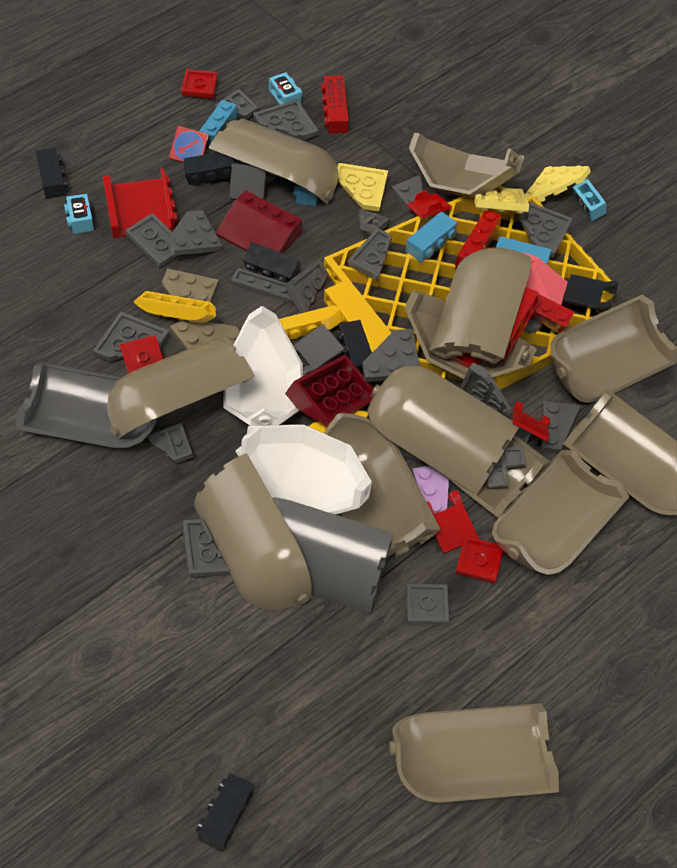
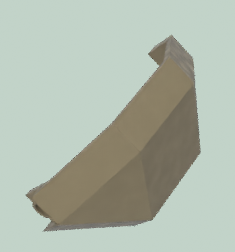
[409,132,524,199]
[405,291,537,379]

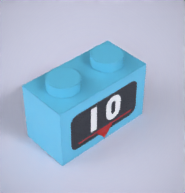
[269,72,302,104]
[573,179,606,221]
[64,194,94,234]

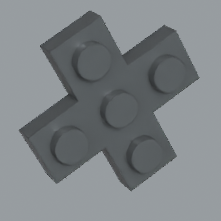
[487,445,525,489]

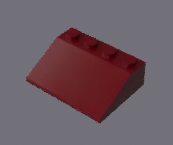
[216,190,302,254]
[285,354,374,427]

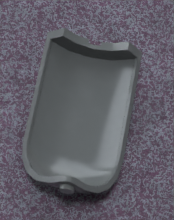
[16,362,158,448]
[272,497,393,614]

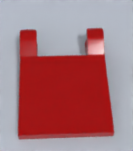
[512,400,550,441]
[427,490,479,554]

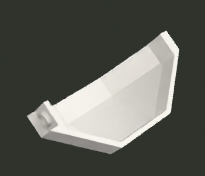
[224,306,303,426]
[236,425,372,515]

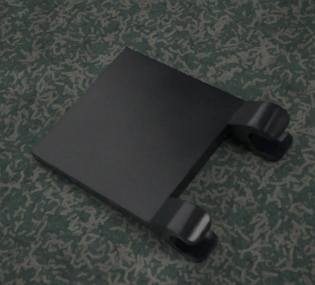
[562,274,618,313]

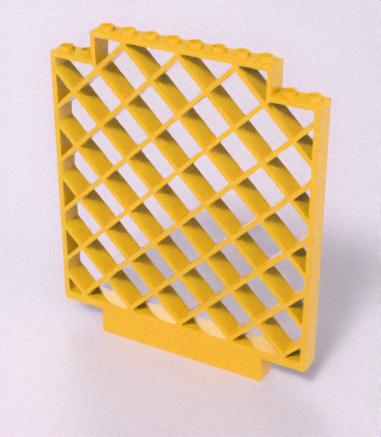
[324,185,614,390]

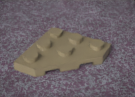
[162,268,219,303]
[170,320,240,350]

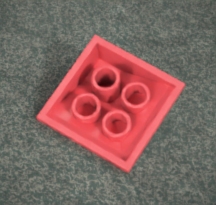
[521,252,567,305]

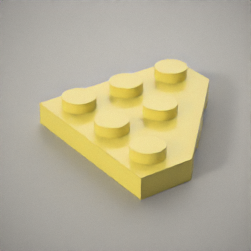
[337,163,388,212]
[525,166,591,202]
[474,188,529,213]

